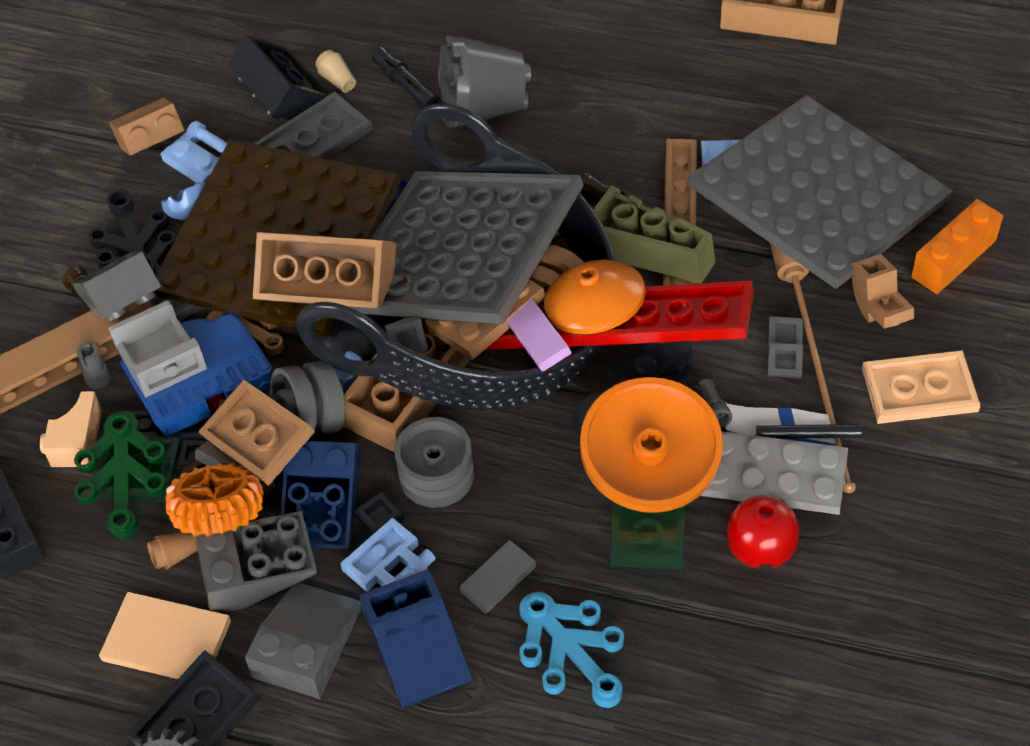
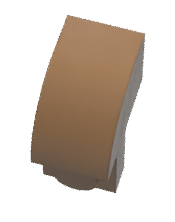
[851,254,914,329]

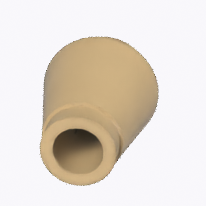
[315,50,356,93]

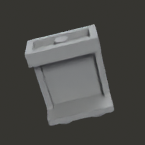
[109,301,207,398]

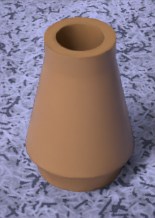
[147,532,197,569]

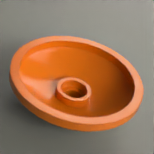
[544,260,646,334]

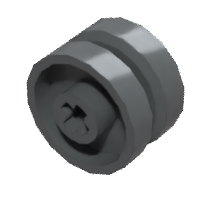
[270,360,345,439]
[395,417,474,508]

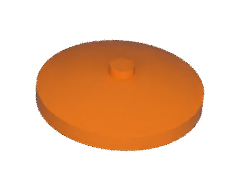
[580,377,723,512]

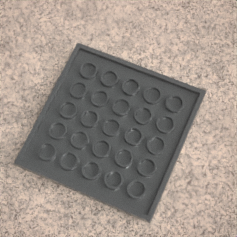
[687,95,953,289]
[348,171,584,324]

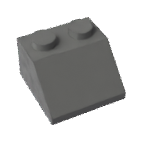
[72,252,161,321]

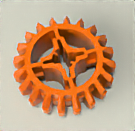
[165,462,263,537]

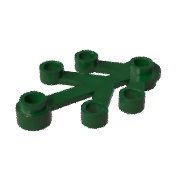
[74,411,168,540]

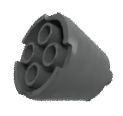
[438,35,531,128]

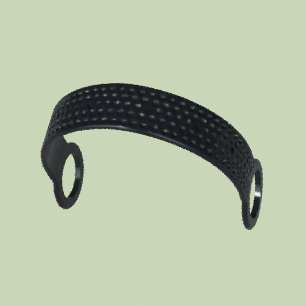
[297,103,616,410]

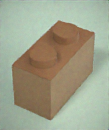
[109,98,185,156]

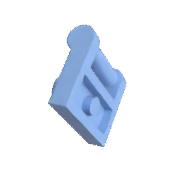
[161,121,227,183]

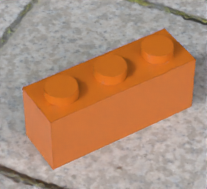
[911,199,1003,294]

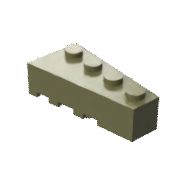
[593,185,715,283]

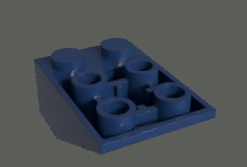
[281,441,362,550]
[359,569,472,709]

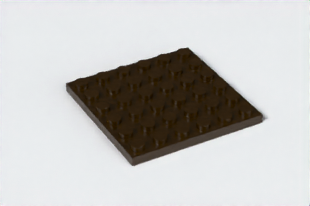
[153,139,400,337]

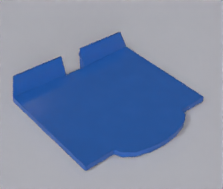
[120,314,273,437]

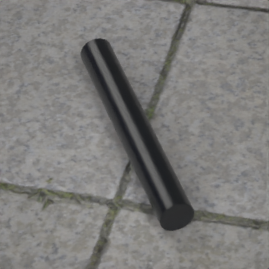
[756,424,862,439]

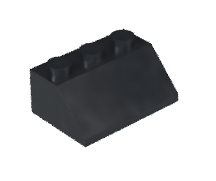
[228,35,329,120]

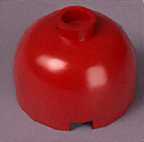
[727,495,799,568]

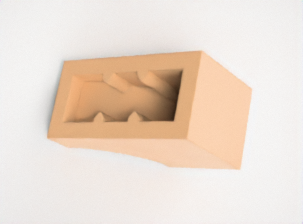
[40,391,102,467]

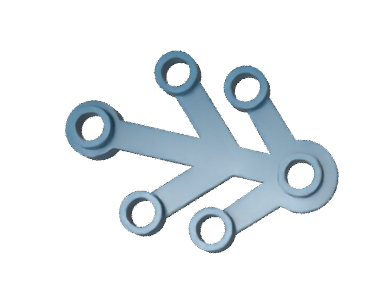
[519,592,624,708]

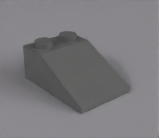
[245,582,362,699]

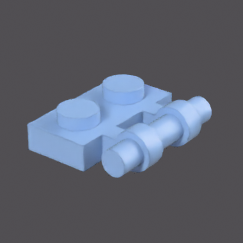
[340,518,436,592]

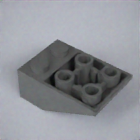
[196,511,317,613]

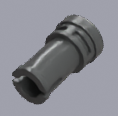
[77,342,111,389]
[694,379,733,429]

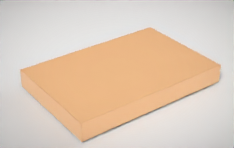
[862,350,980,424]
[99,592,231,679]

